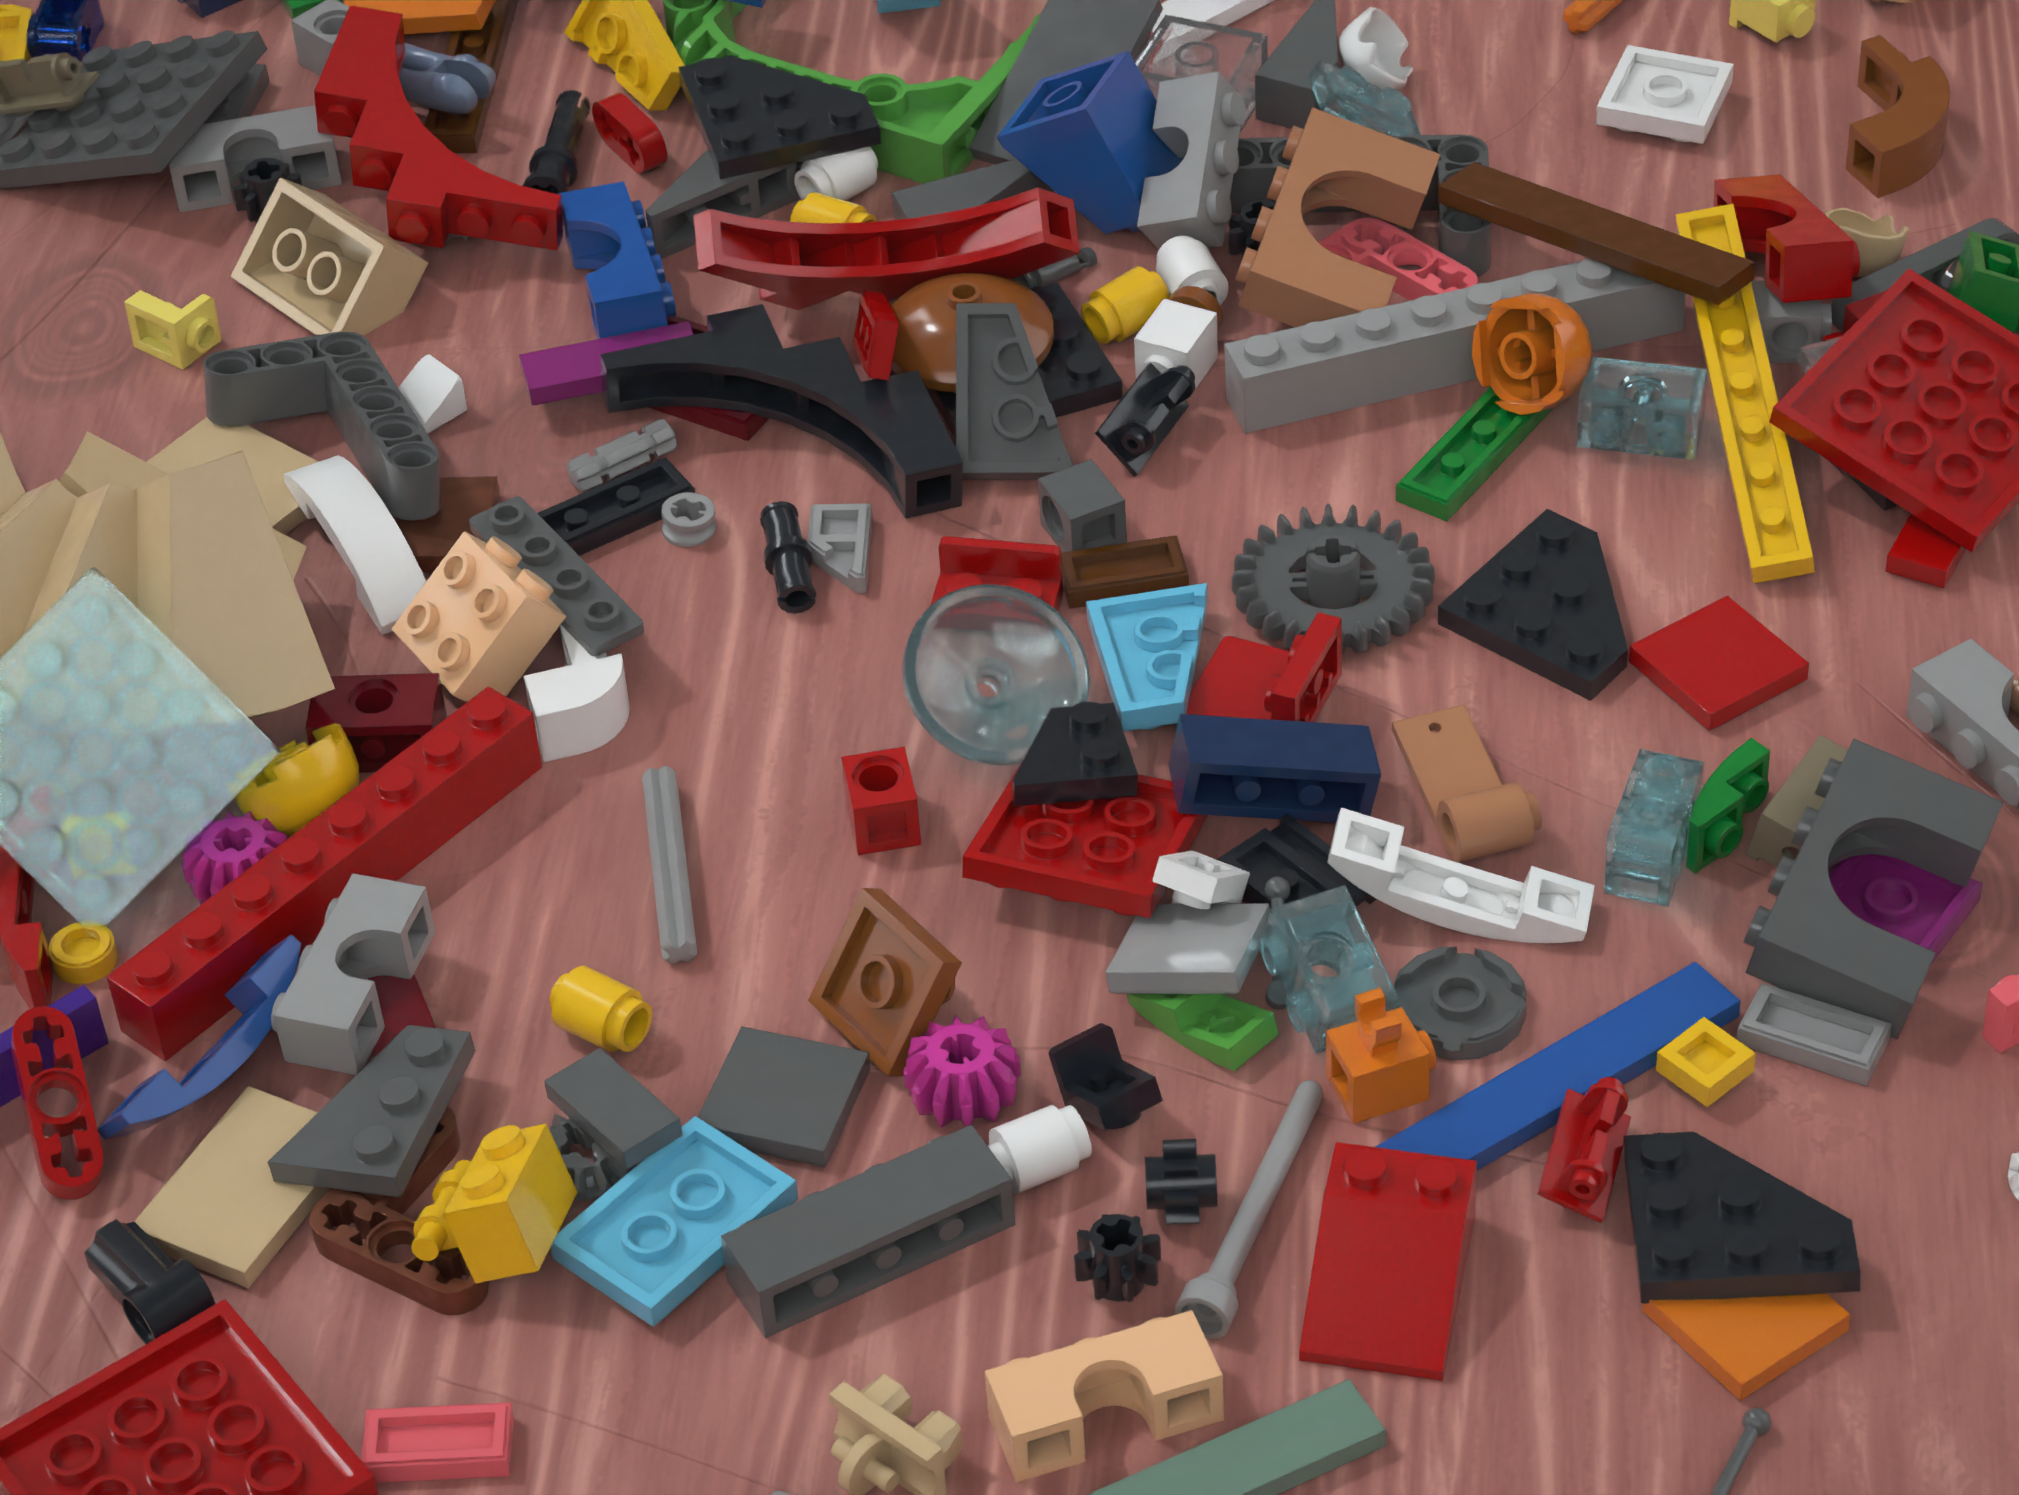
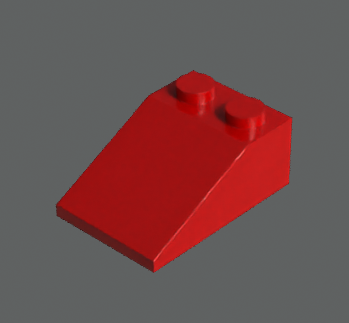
[1299,1142,1477,1381]

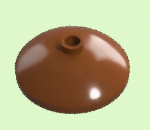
[891,272,1054,392]

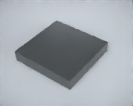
[698,1026,871,1167]

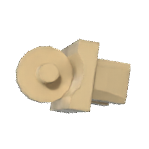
[829,1374,963,1495]

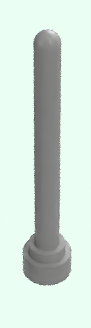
[1175,1080,1323,1339]

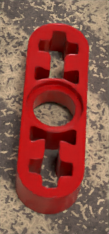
[11,1006,103,1200]

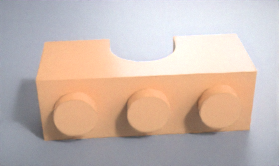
[985,1310,1224,1482]

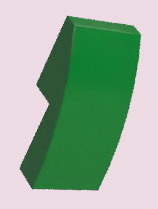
[1686,738,1770,874]

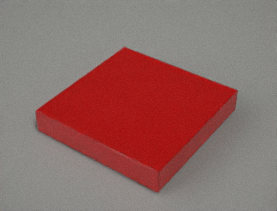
[1629,595,1809,731]

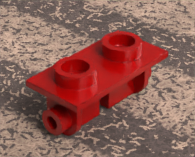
[1537,1077,1631,1223]

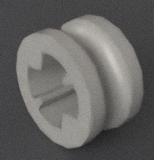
[661,492,716,547]

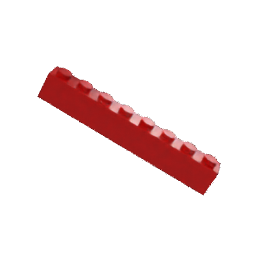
[106,686,542,1062]

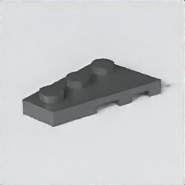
[956,303,1073,480]
[268,1025,476,1197]

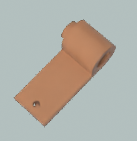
[1391,704,1542,863]

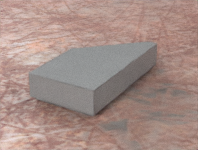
[808,504,873,594]

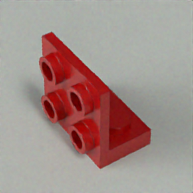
[1186,612,1342,722]

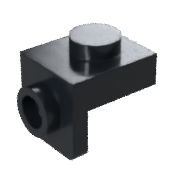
[1049,1023,1163,1131]

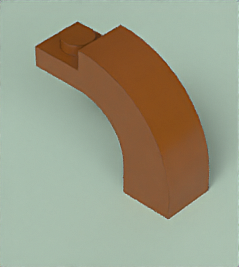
[1846,35,1950,198]

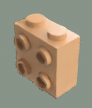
[391,531,566,702]

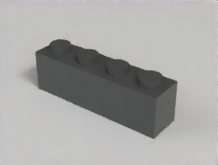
[721,1124,1015,1338]

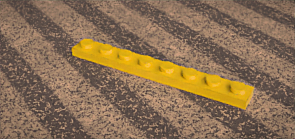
[1675,204,1815,584]

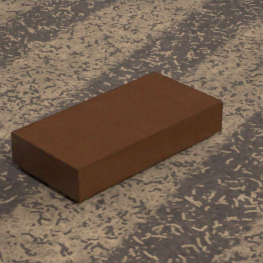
[1061,535,1189,609]

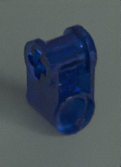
[27,0,105,62]

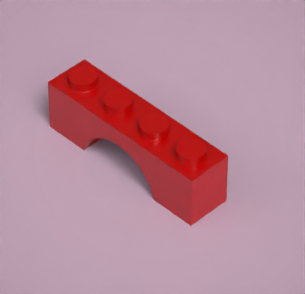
[1714,174,1860,303]

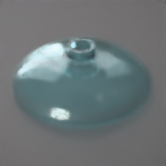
[902,584,1090,765]

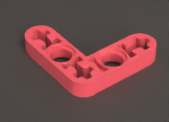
[1276,217,1478,321]

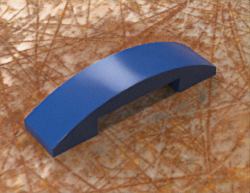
[97,934,301,1140]

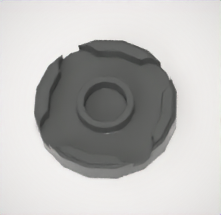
[1391,946,1527,1060]

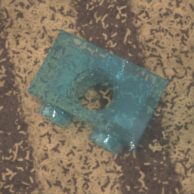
[1576,357,1708,460]
[1259,885,1399,1053]

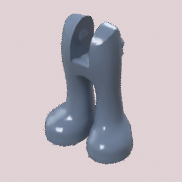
[399,42,496,114]

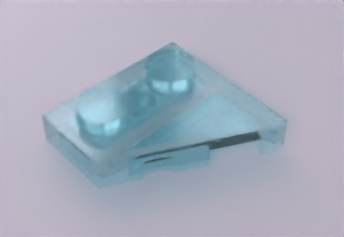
[1308,60,1420,136]

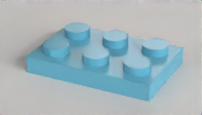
[550,1116,799,1327]

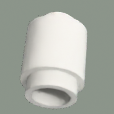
[794,146,878,201]
[1156,236,1229,305]
[987,1105,1092,1194]

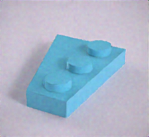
[1086,583,1208,732]

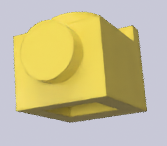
[1729,0,1816,42]

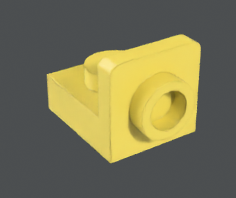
[124,290,221,370]

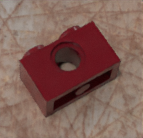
[305,673,447,773]

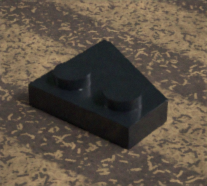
[1013,702,1138,807]

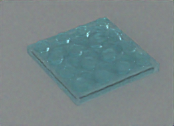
[0,567,282,937]

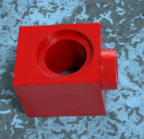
[841,746,921,855]

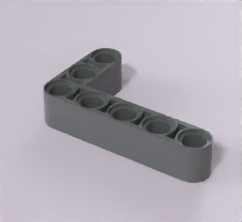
[1230,135,1492,277]
[203,331,441,521]

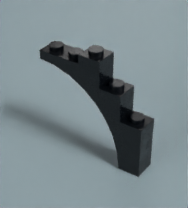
[600,304,963,519]

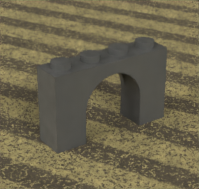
[1743,739,2004,1040]

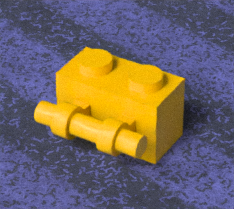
[411,1123,578,1284]

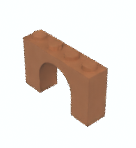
[1235,107,1440,327]

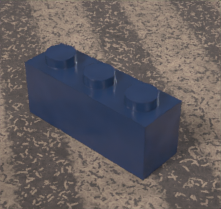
[1168,714,1381,823]

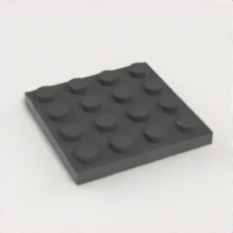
[0,30,267,189]

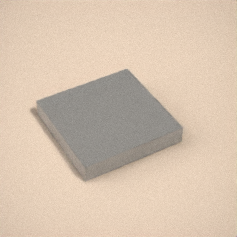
[1105,903,1271,994]

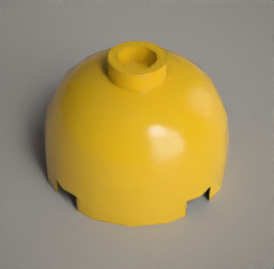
[225,723,359,837]

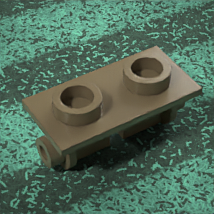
[0,53,100,116]

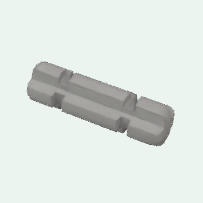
[566,419,677,492]

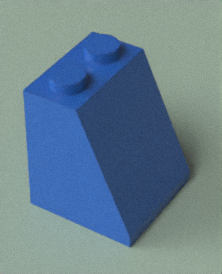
[997,51,1184,234]

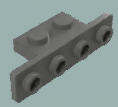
[469,496,644,656]

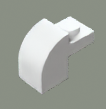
[523,625,630,762]

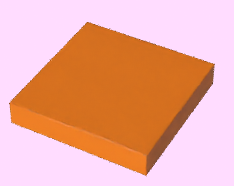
[1642,1293,1851,1401]

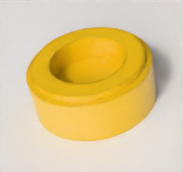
[48,921,118,984]

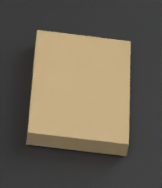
[146,417,319,535]
[135,1086,329,1289]

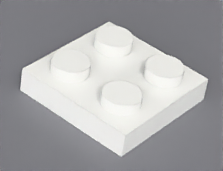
[1596,45,1734,144]

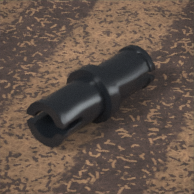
[760,501,817,613]

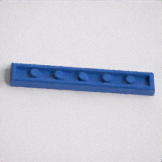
[1375,961,1741,1170]

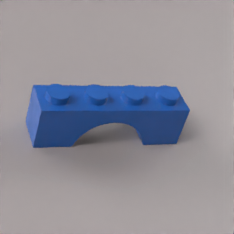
[558,181,676,339]

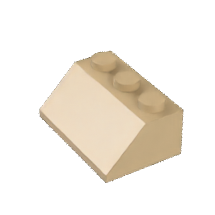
[230,177,428,336]

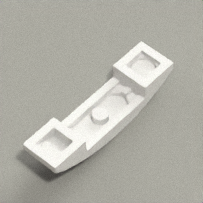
[283,455,426,635]
[1327,807,1595,943]

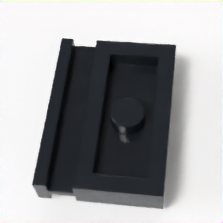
[1217,814,1377,947]

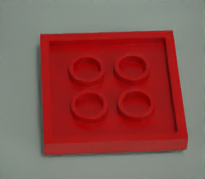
[962,759,1208,919]

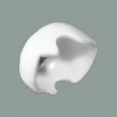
[1339,7,1413,95]

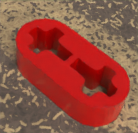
[592,92,667,174]

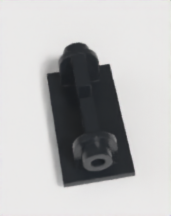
[1095,363,1195,476]

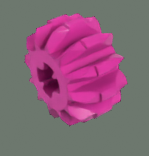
[182,809,287,905]
[903,1014,1021,1128]

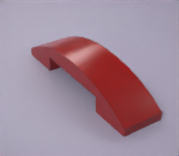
[0,785,63,1009]

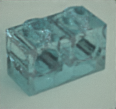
[1604,749,1704,907]

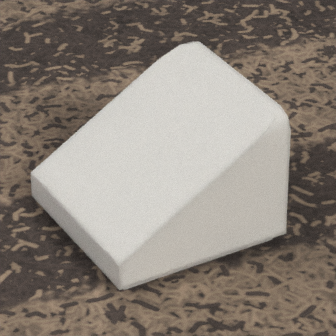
[399,354,467,434]

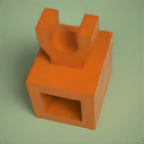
[1326,987,1437,1124]

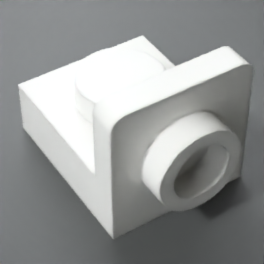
[1152,850,1250,909]

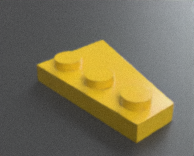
[564,0,685,111]

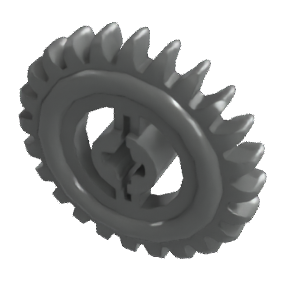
[1231,504,1435,655]

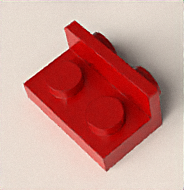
[928,536,1064,641]

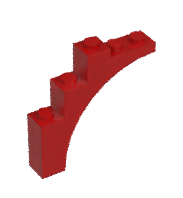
[314,5,563,251]
[693,188,1080,310]

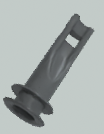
[1012,247,1097,289]

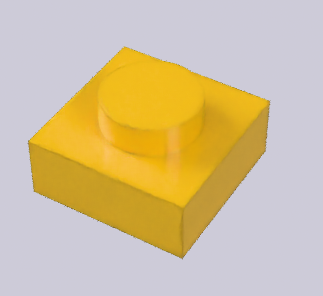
[1656,1017,1756,1107]

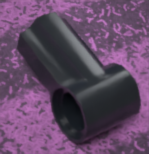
[84,1219,216,1345]

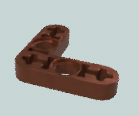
[310,1106,489,1316]

